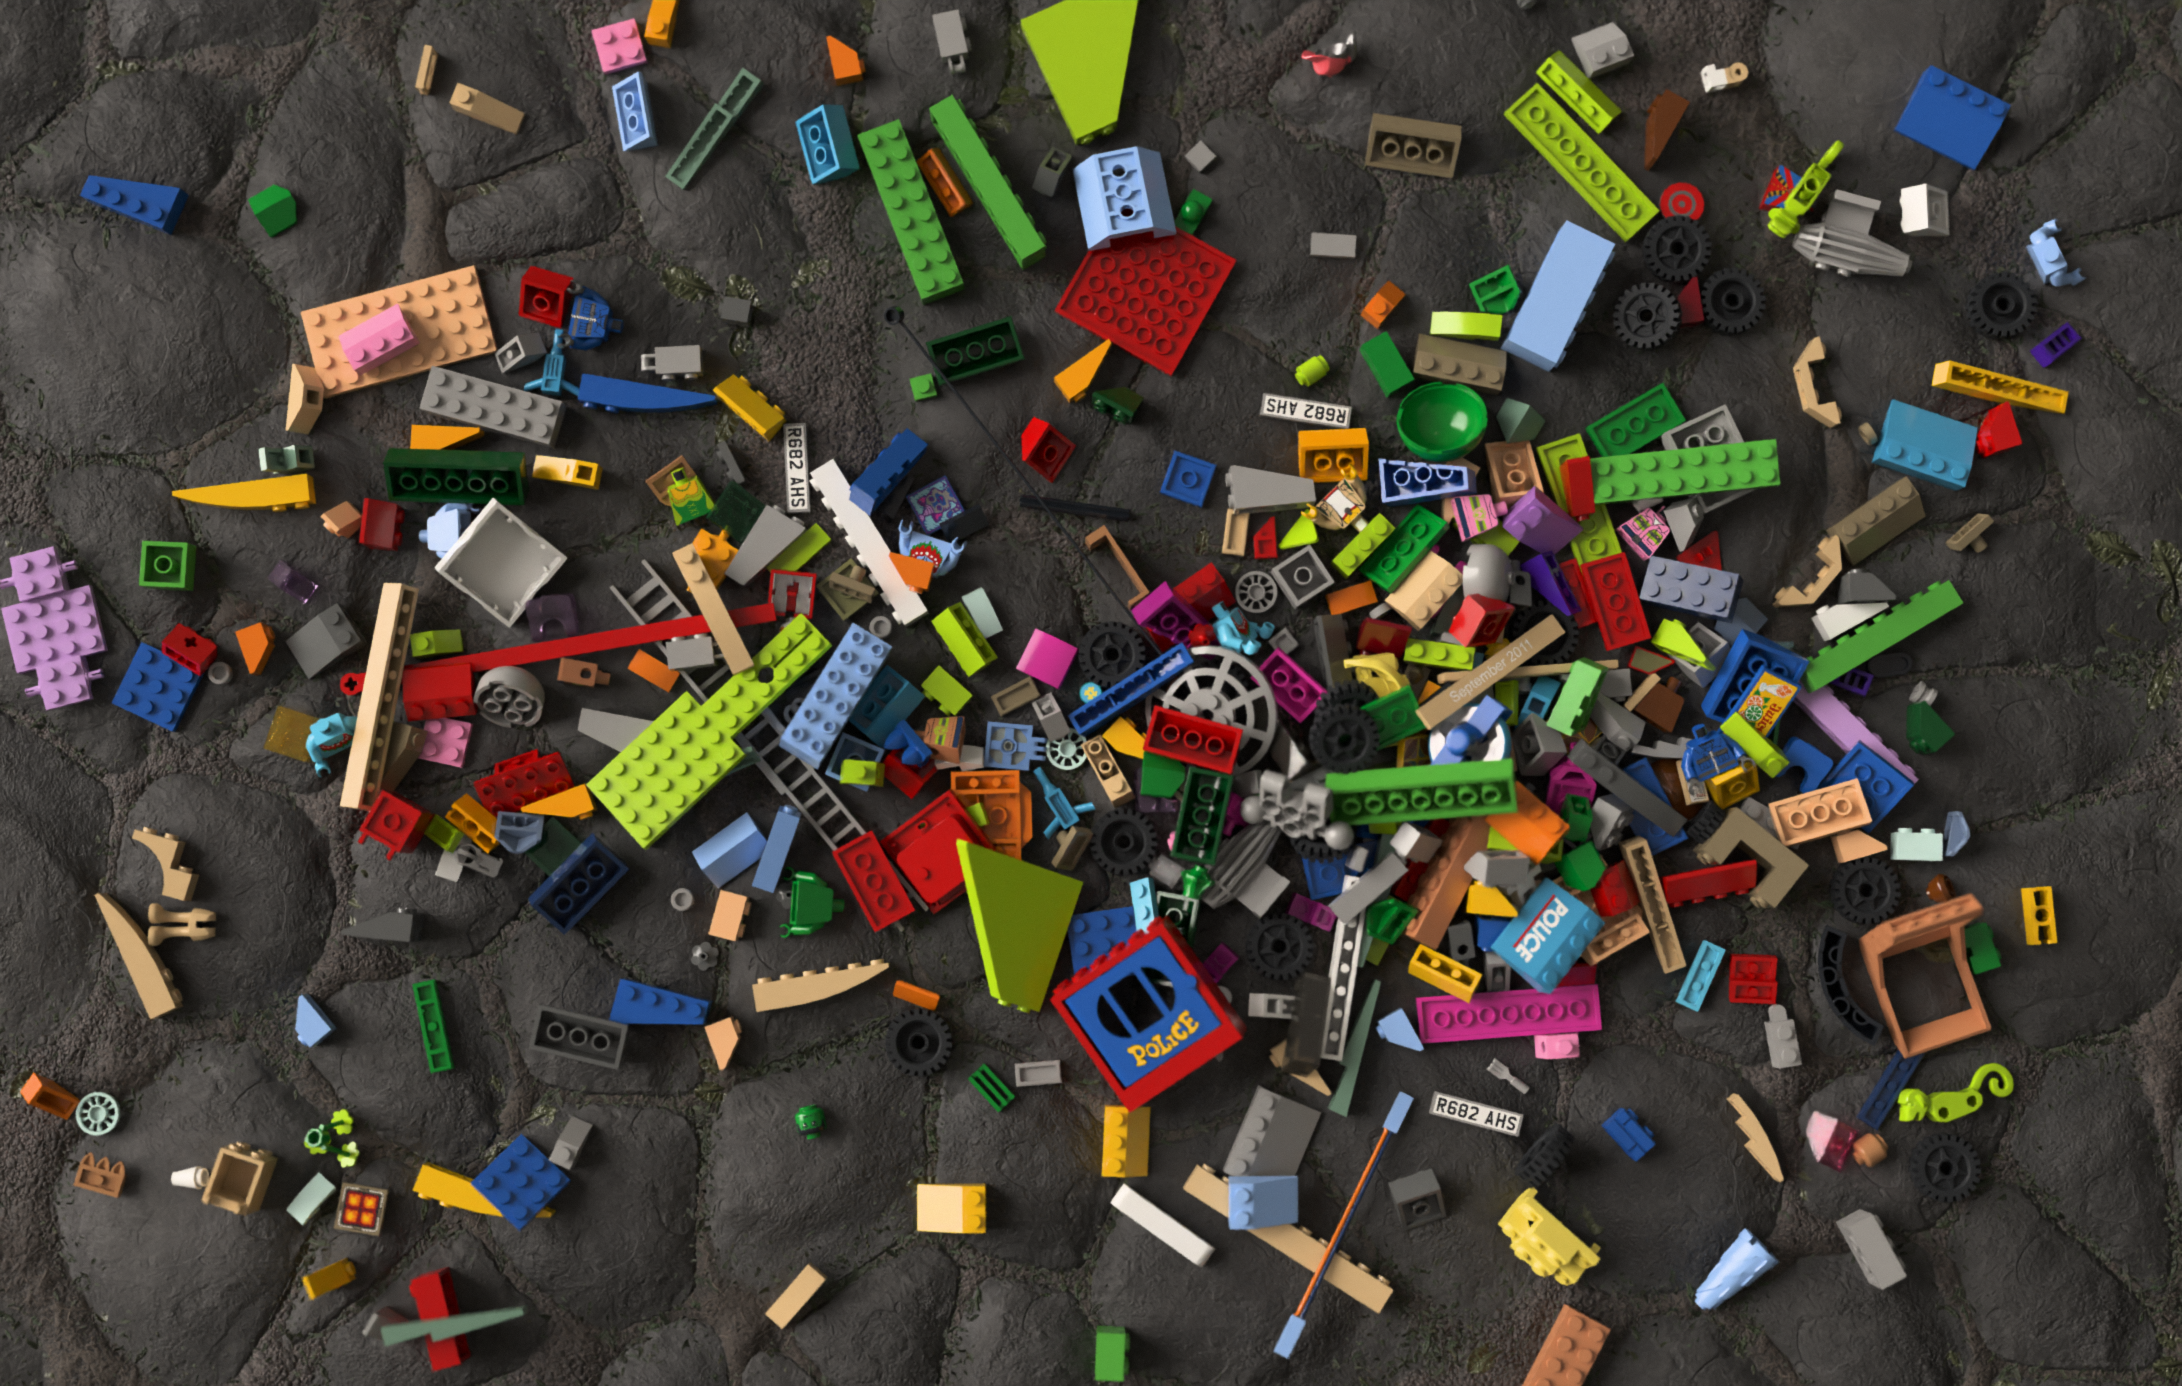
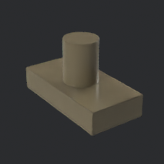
[1945,514,1994,553]
[829,566,875,604]
[1051,826,1093,871]

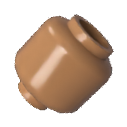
[1852,1133,1888,1167]

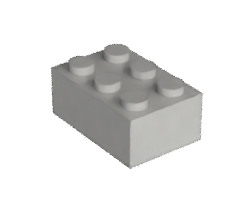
[1836,1209,1907,1290]

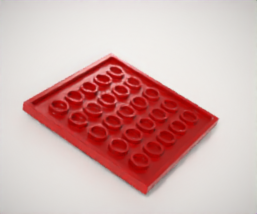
[1055,209,1237,377]

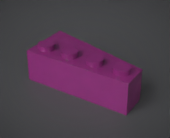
[1131,581,1221,660]

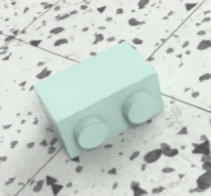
[1890,828,1943,861]

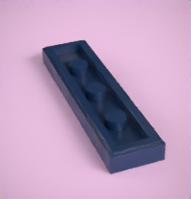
[1856,1049,1925,1130]

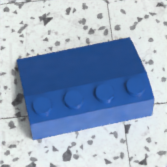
[1894,65,2011,170]
[1701,629,1809,738]

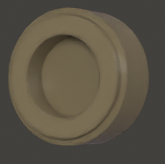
[1858,422,1878,446]

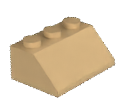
[1384,551,1463,631]

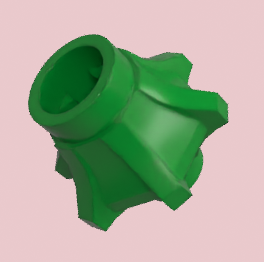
[1181,864,1215,900]

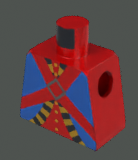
[1759,165,1818,212]

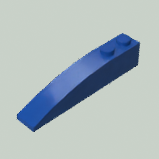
[578,373,718,413]
[1068,643,1194,737]

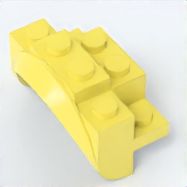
[1344,653,1410,748]
[1498,1188,1601,1286]

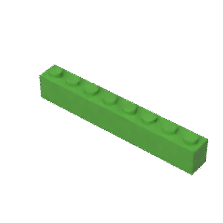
[1800,580,1963,693]

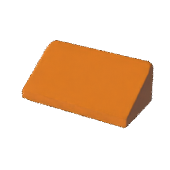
[893,979,940,1011]

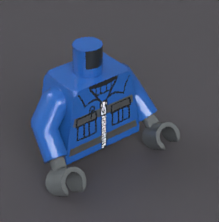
[558,280,624,351]
[1681,724,1755,796]

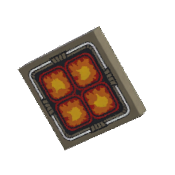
[334,1182,390,1236]

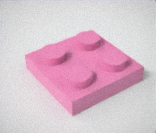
[592,19,647,75]
[418,718,473,768]

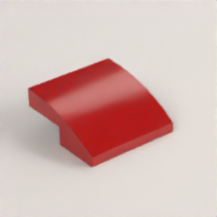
[1729,953,1778,1004]

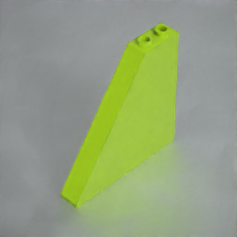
[1020,0,1139,145]
[956,839,1083,1014]

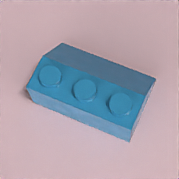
[796,104,860,185]
[849,665,925,748]

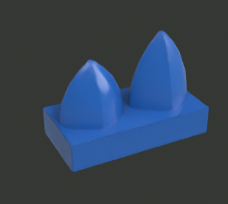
[884,719,932,768]

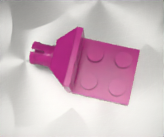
[1544,742,1597,816]

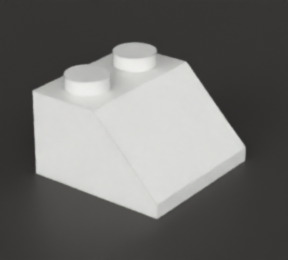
[1900,184,1949,237]

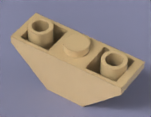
[286,364,324,434]

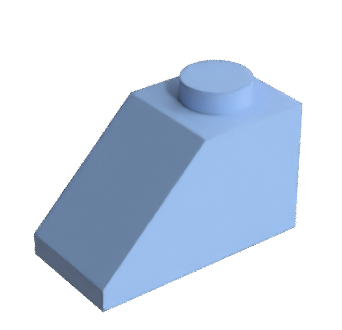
[295,994,337,1047]
[1375,1008,1424,1051]

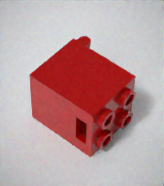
[358,790,435,861]

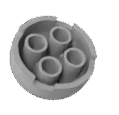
[1463,544,1515,602]
[473,666,545,728]

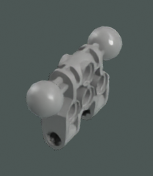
[1239,770,1354,850]

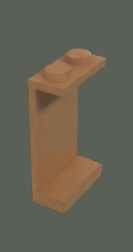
[1085,525,1149,610]

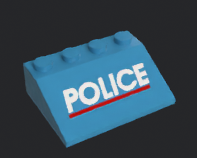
[1490,877,1605,994]

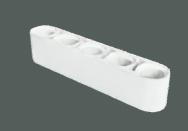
[1111,1184,1215,1268]

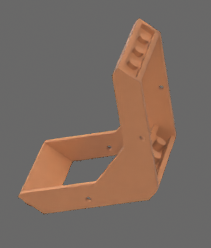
[1859,894,1991,1059]

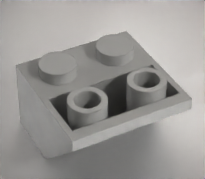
[1590,793,1634,850]
[1464,850,1530,888]

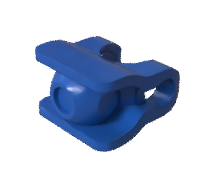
[1776,736,1833,794]

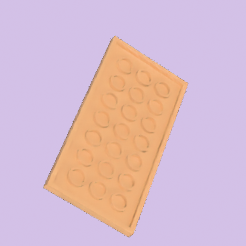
[301,265,498,399]

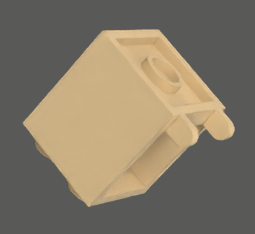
[202,1141,278,1216]

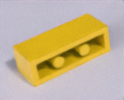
[1408,944,1482,1003]

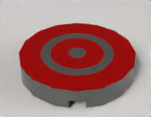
[1658,182,1704,220]

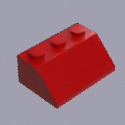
[402,662,478,722]

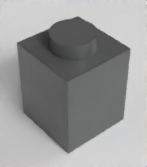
[718,296,754,327]

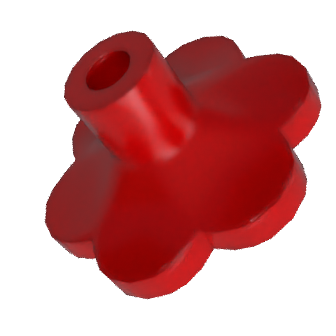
[1188,624,1216,647]

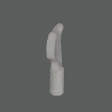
[1487,1058,1530,1094]

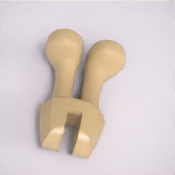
[148,903,216,946]

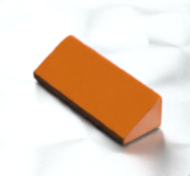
[916,148,973,217]

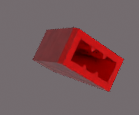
[1559,456,1595,522]

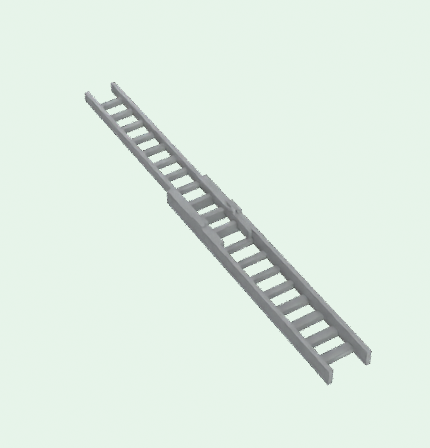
[610,559,929,932]

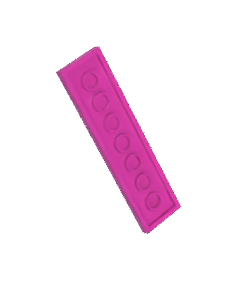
[1416,984,1602,1044]

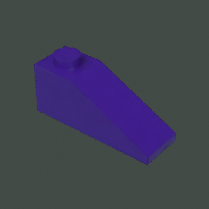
[1520,550,1582,616]

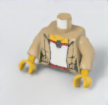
[1301,464,1369,533]

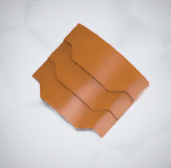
[951,770,1032,861]

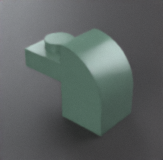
[258,445,315,474]

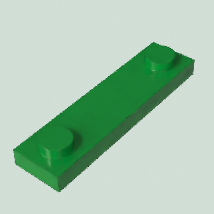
[412,979,455,1074]

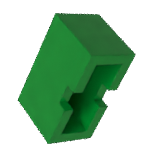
[1964,922,2001,974]

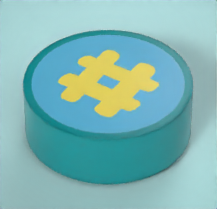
[1080,682,1102,704]

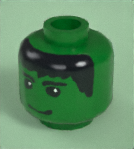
[795,1104,827,1139]

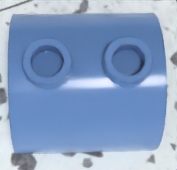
[825,732,885,792]

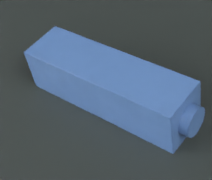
[752,805,801,893]

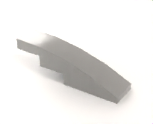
[1628,737,1692,759]

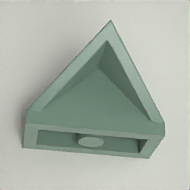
[1495,398,1545,443]

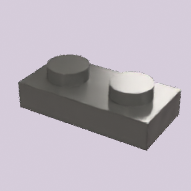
[716,441,748,488]

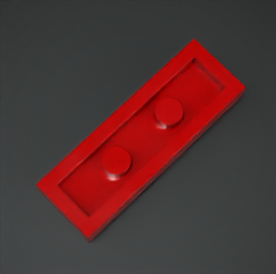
[1559,558,1597,629]

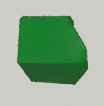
[248,185,297,238]
[1469,265,1521,314]
[1141,752,1185,798]
[1554,840,1606,891]
[1366,899,1418,945]

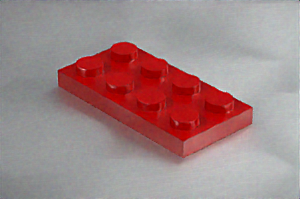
[1580,552,1651,651]
[832,830,915,932]

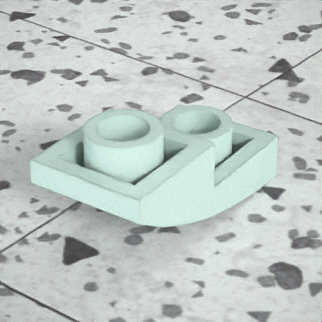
[962,587,1003,639]
[286,1173,336,1225]

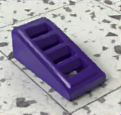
[2030,322,2082,368]
[1829,668,1874,697]

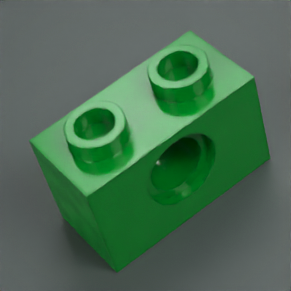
[1559,793,1593,842]

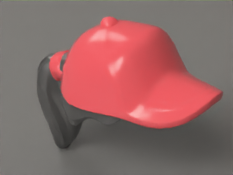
[1302,31,1357,77]

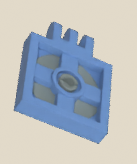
[984,722,1047,771]

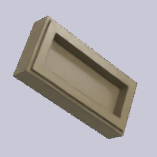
[991,676,1041,717]

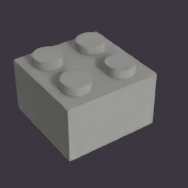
[1270,545,1334,609]

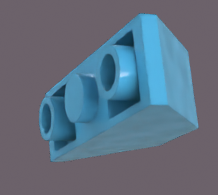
[1513,676,1561,731]

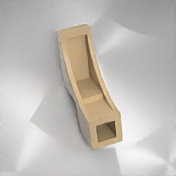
[132,827,199,901]

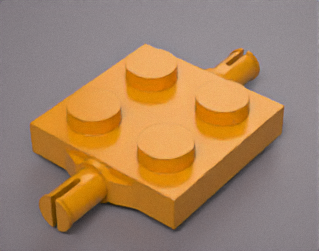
[678,524,739,593]

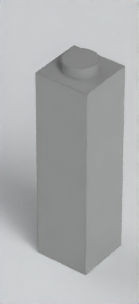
[1328,852,1408,924]

